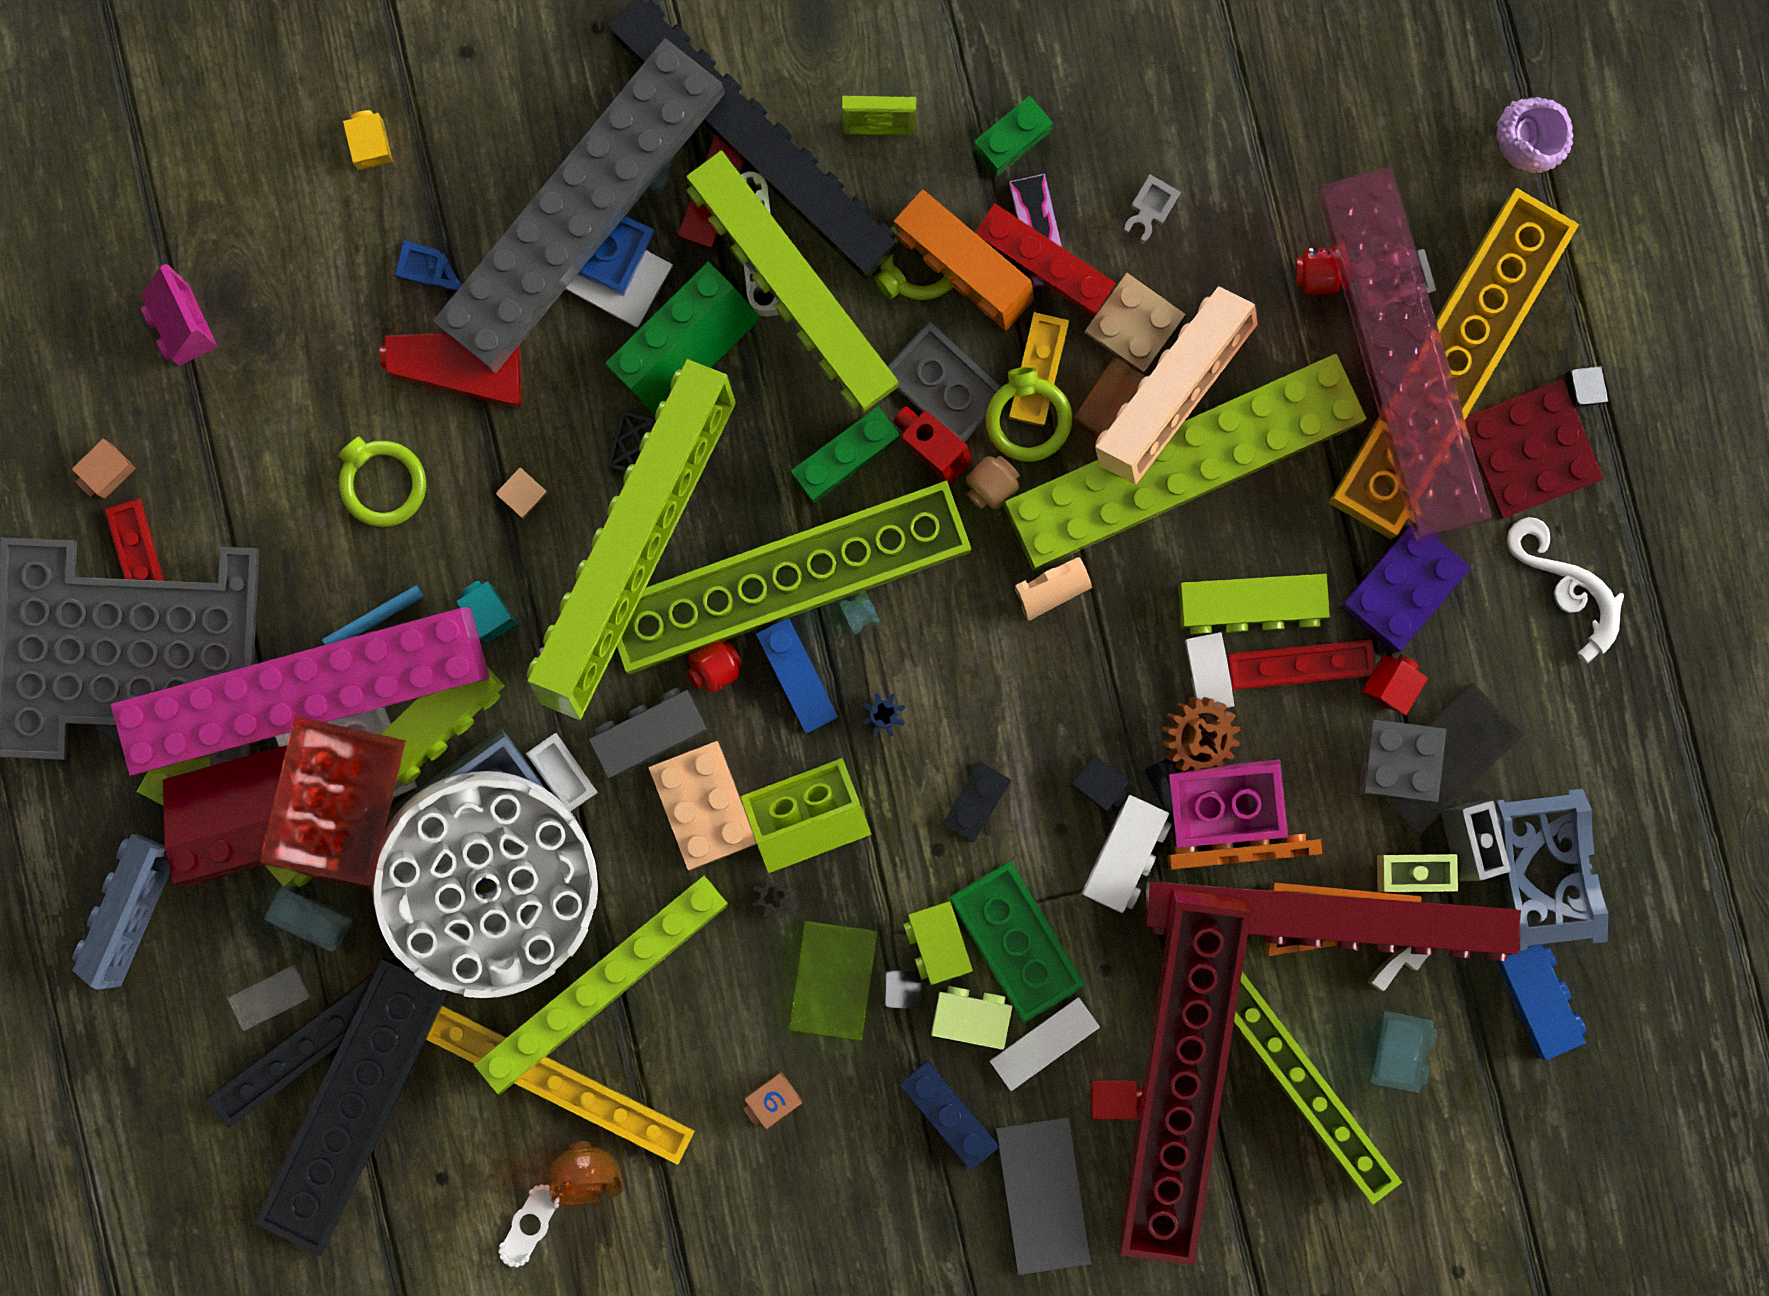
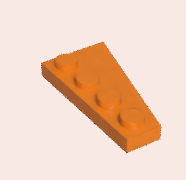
[1167,834,1322,870]

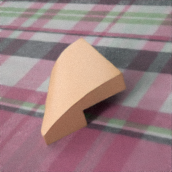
[1015,557,1092,621]

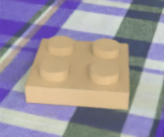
[1084,273,1186,374]

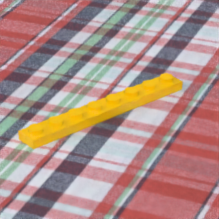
[427,1006,695,1165]

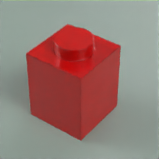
[1362,654,1428,715]
[1090,1080,1142,1119]

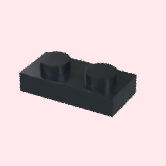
[942,761,1011,843]

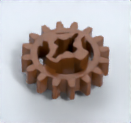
[1161,697,1240,772]

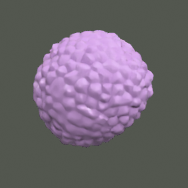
[1496,97,1573,173]

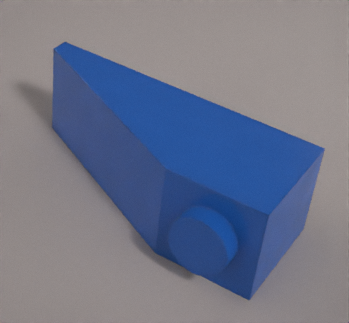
[756,618,838,734]

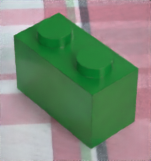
[973,96,1053,177]

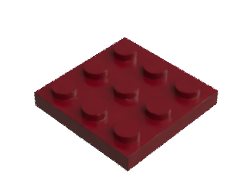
[1462,379,1604,520]

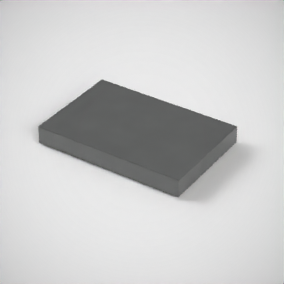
[887,321,1001,443]

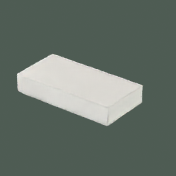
[526,733,598,812]

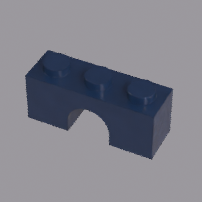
[899,1060,999,1170]

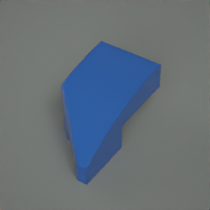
[394,240,462,292]

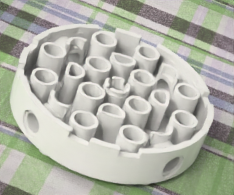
[372,771,598,998]

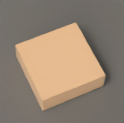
[496,467,548,519]

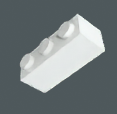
[1081,795,1171,913]

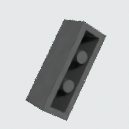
[589,688,708,779]

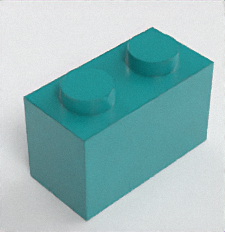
[456,581,518,643]

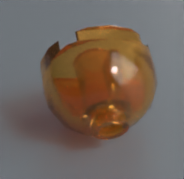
[548,1141,623,1206]

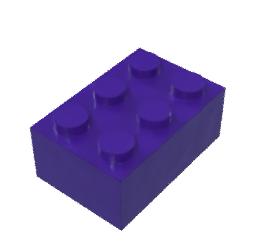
[1339,521,1471,654]

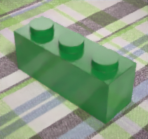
[791,406,900,504]

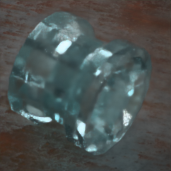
[839,591,880,635]

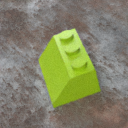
[740,758,872,873]

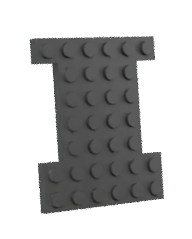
[0,537,259,766]

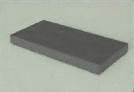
[996,1117,1091,1275]

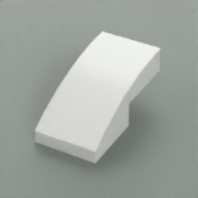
[1185,632,1234,708]
[1367,946,1428,991]

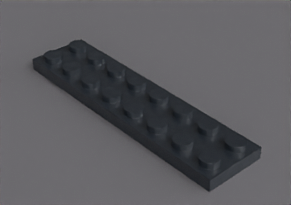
[255,958,450,1256]

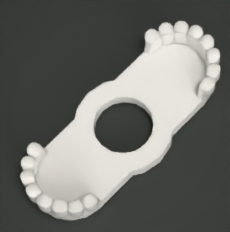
[499,1184,560,1267]

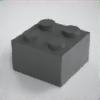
[1359,719,1447,803]

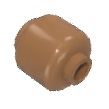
[966,455,1020,510]

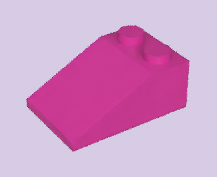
[141,264,218,366]
[1169,759,1288,848]

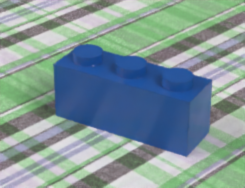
[1495,944,1586,1061]

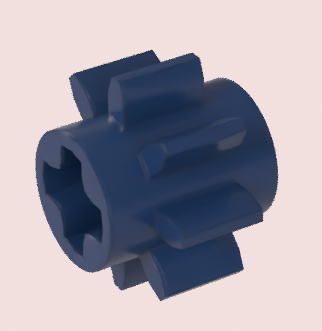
[862,693,906,737]

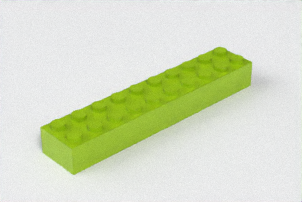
[1003,353,1367,571]
[527,359,736,720]
[617,481,972,675]

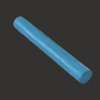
[322,585,424,645]

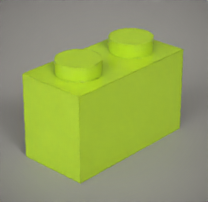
[903,901,973,985]

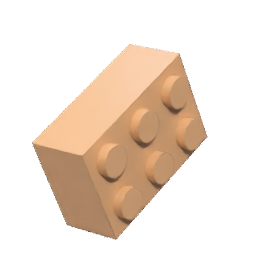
[649,741,757,870]

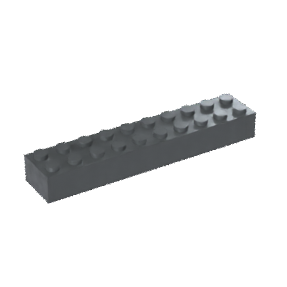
[433,38,725,374]

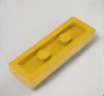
[1009,312,1069,427]

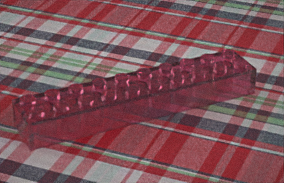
[1317,166,1492,542]

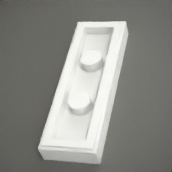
[990,997,1100,1091]

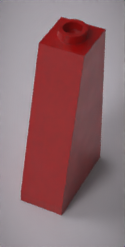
[379,334,522,408]

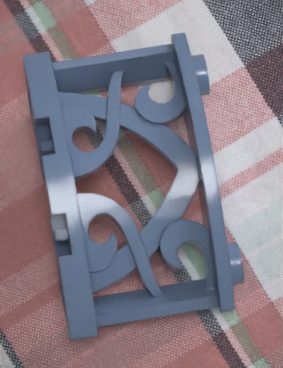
[1496,789,1608,951]

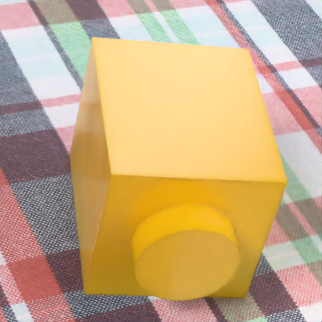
[343,110,393,170]

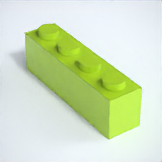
[1178,574,1330,635]

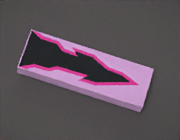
[1009,174,1062,288]

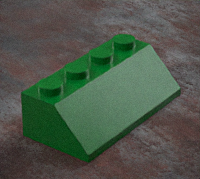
[605,261,761,416]

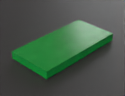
[948,860,1086,1024]

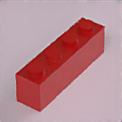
[975,203,1116,317]

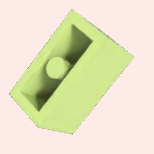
[1377,854,1458,892]
[931,986,1012,1050]

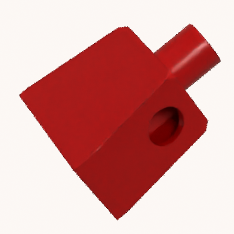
[893,407,973,487]

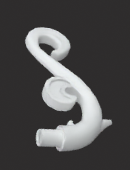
[1507,517,1624,664]

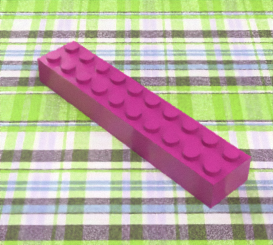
[110,607,490,775]

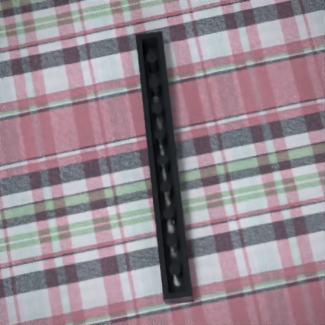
[608,0,897,280]

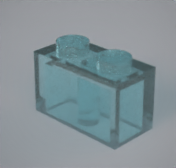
[264,886,353,952]
[1371,1011,1437,1093]

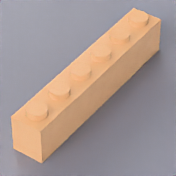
[1095,286,1258,485]

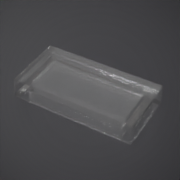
[227,965,311,1031]

